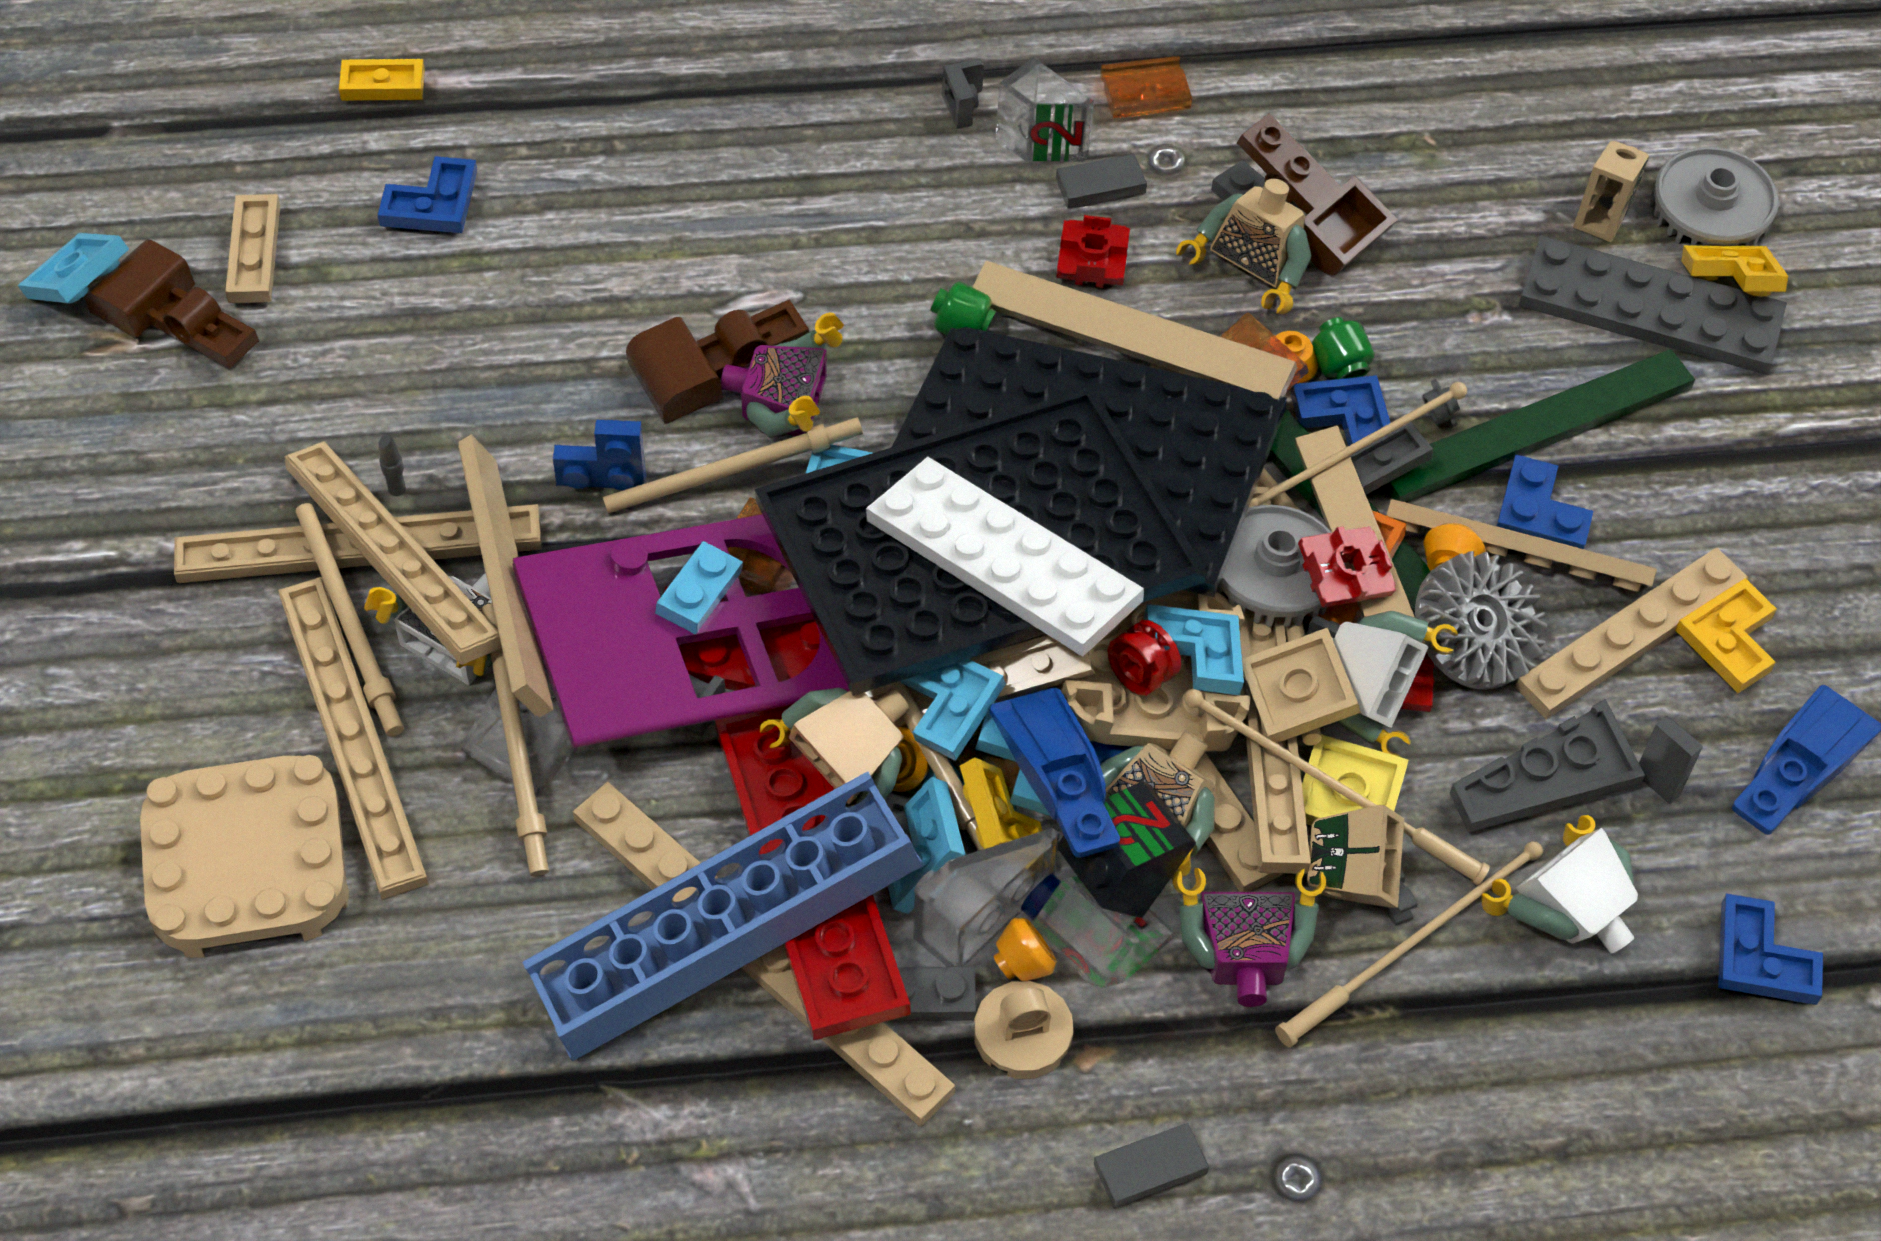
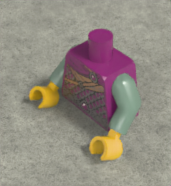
[721,312,844,437]
[1172,868,1326,1007]

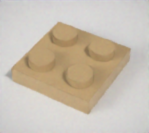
[1242,627,1361,743]

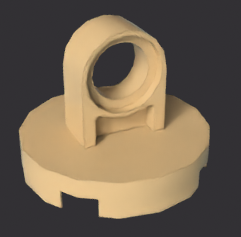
[974,981,1073,1079]

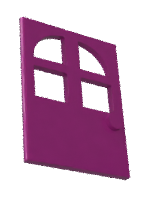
[512,515,850,748]

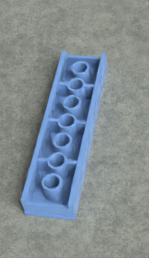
[522,771,924,1062]

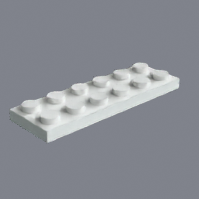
[866,457,1144,657]

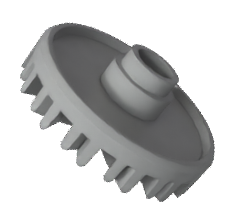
[1650,147,1779,246]
[1217,505,1345,627]
[1415,551,1547,690]

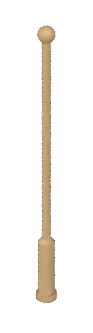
[1248,382,1467,508]
[1184,689,1490,886]
[1275,841,1543,1047]

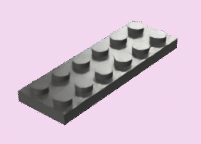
[1519,235,1787,375]

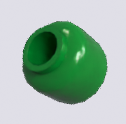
[929,281,996,336]
[1312,317,1375,380]

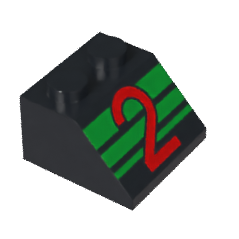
[1056,781,1196,918]

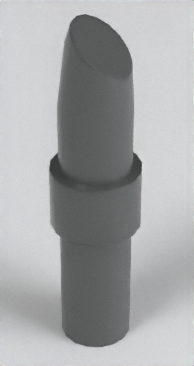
[379,434,406,496]

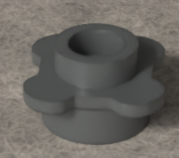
[1422,379,1460,427]

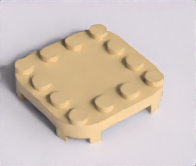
[1057,590,1251,752]
[140,755,349,958]

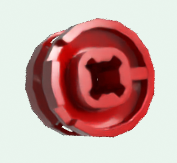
[1107,620,1181,696]

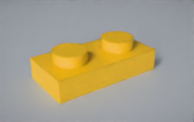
[339,59,425,101]

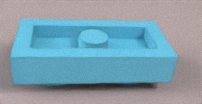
[655,541,743,635]

